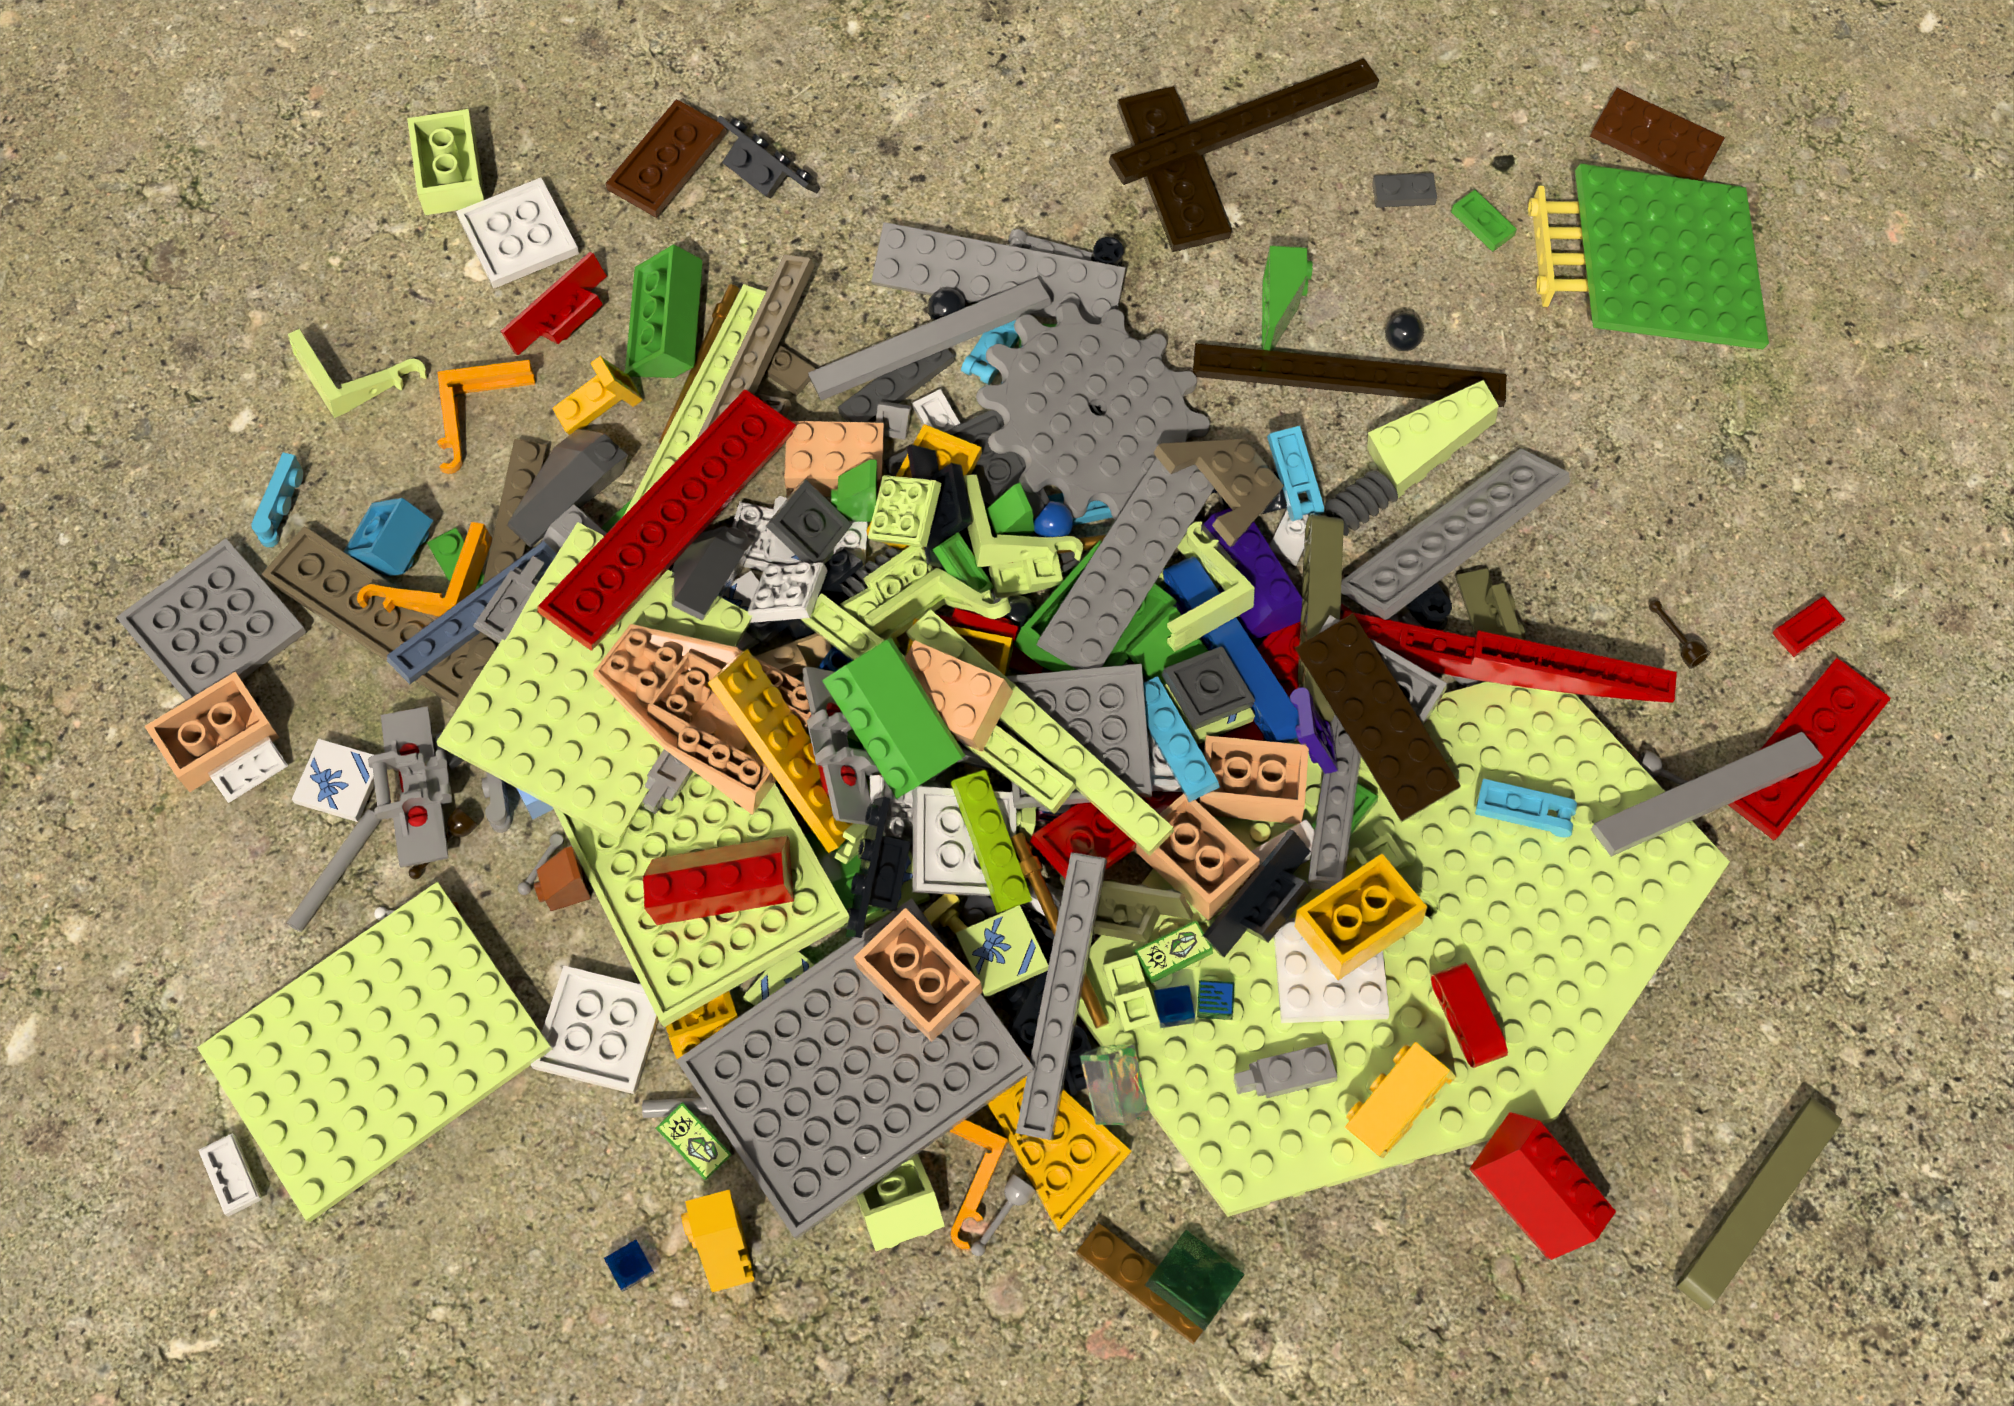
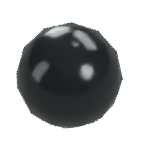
[927,288,966,321]
[1385,312,1424,352]
[1002,595,1037,632]

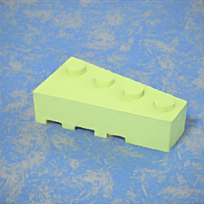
[1367,380,1498,498]

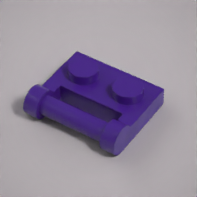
[1290,687,1338,774]

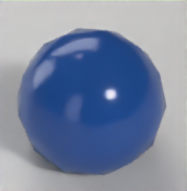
[1034,501,1073,537]

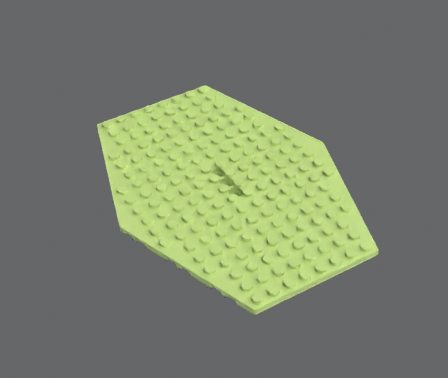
[1077,682,1730,1217]

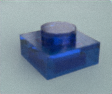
[1154,985,1195,1028]
[604,1239,655,1292]

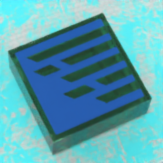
[1197,980,1234,1020]

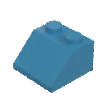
[343,498,433,576]

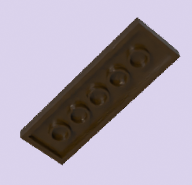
[1117,86,1231,252]
[1295,613,1461,823]

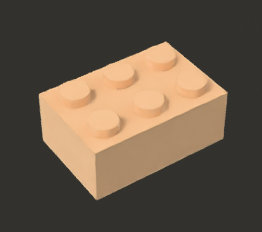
[784,421,885,497]
[905,640,1013,752]
[145,671,280,792]
[1199,735,1309,824]
[1136,794,1260,921]
[854,908,983,1042]

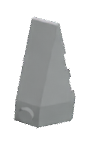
[1318,615,1447,725]

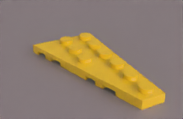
[987,1055,1132,1233]

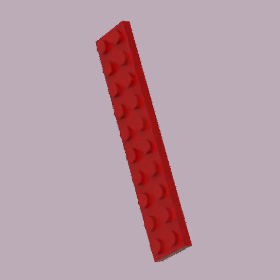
[537,389,797,651]

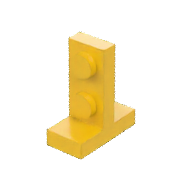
[552,356,643,435]

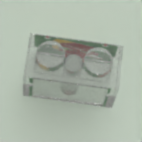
[1080,1044,1150,1125]

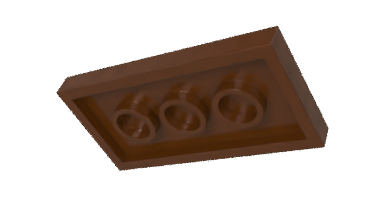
[1590,88,1725,181]
[605,99,727,218]

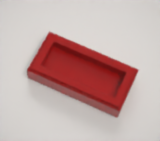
[1772,596,1845,658]

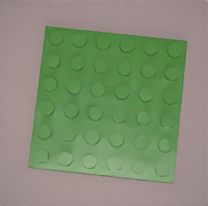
[1575,164,1769,350]

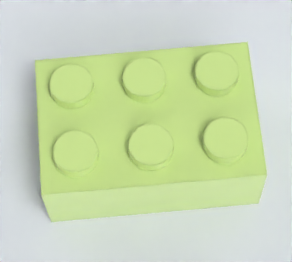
[407,109,485,215]

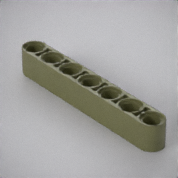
[1297,514,1344,722]
[1675,1097,1842,1311]

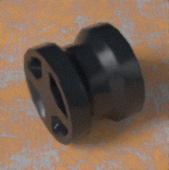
[1092,237,1124,267]

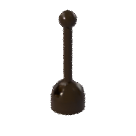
[1649,600,1711,669]
[408,807,478,880]

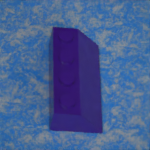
[1204,508,1302,641]

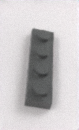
[838,349,954,423]

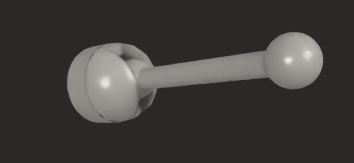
[1637,749,1688,785]
[971,1174,1036,1256]

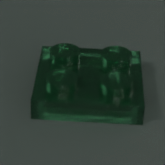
[1145,1230,1245,1331]

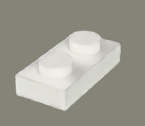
[912,389,961,432]

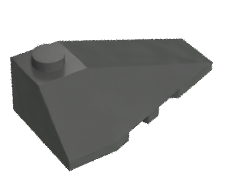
[507,429,628,548]
[672,526,754,621]

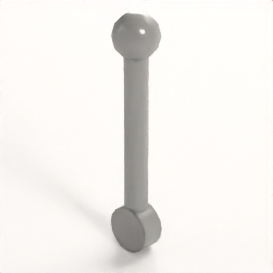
[518,834,564,895]

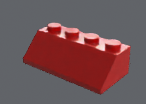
[643,835,794,925]
[1469,1112,1616,1260]

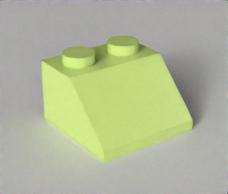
[856,1154,945,1251]

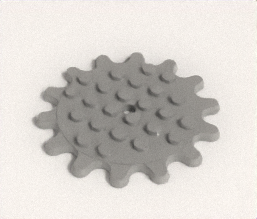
[976,302,1210,520]

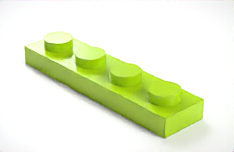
[950,770,1032,913]

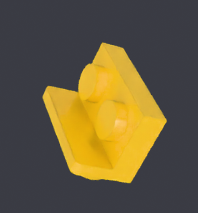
[665,991,738,1059]

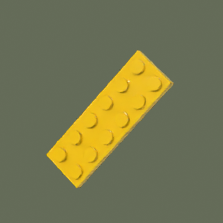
[707,649,853,853]

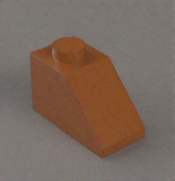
[534,846,591,911]

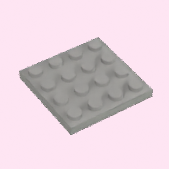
[116,538,307,701]
[1006,664,1152,809]

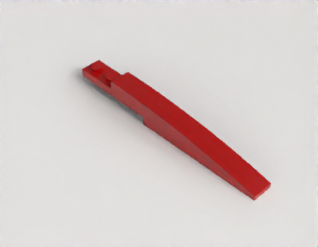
[1341,611,1677,703]

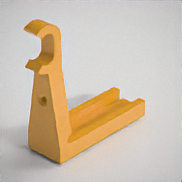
[437,360,535,474]
[357,522,493,617]
[949,1120,1008,1250]

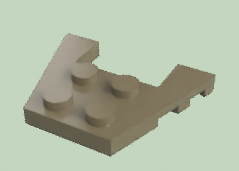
[1153,439,1284,547]

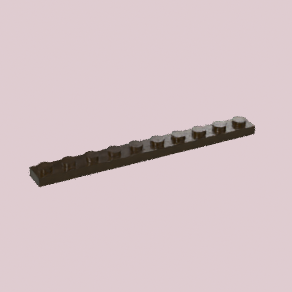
[1109,59,1380,185]
[1192,343,1507,407]

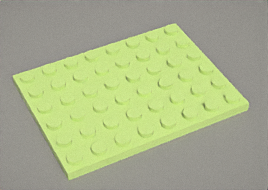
[437,522,752,842]
[553,771,849,1027]
[197,882,553,1222]

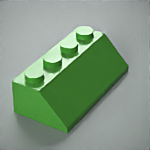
[625,244,703,378]
[822,637,965,799]

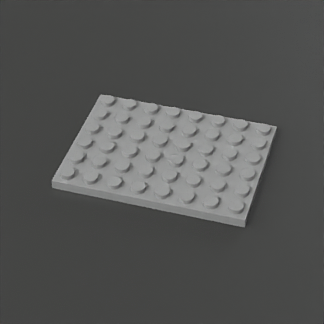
[676,898,1034,1240]

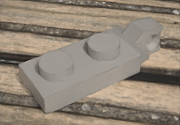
[473,556,544,643]
[643,749,693,814]
[1233,1043,1337,1098]

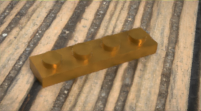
[1076,1222,1216,1345]

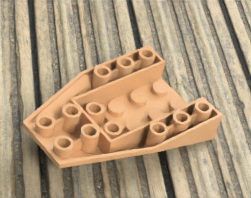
[593,624,811,815]

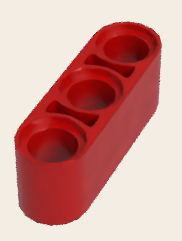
[1431,962,1508,1068]

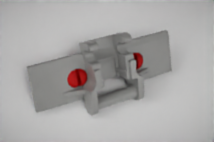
[803,667,881,825]
[368,706,452,868]

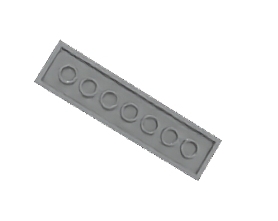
[871,222,1126,324]
[1341,448,1570,620]
[1036,458,1214,670]

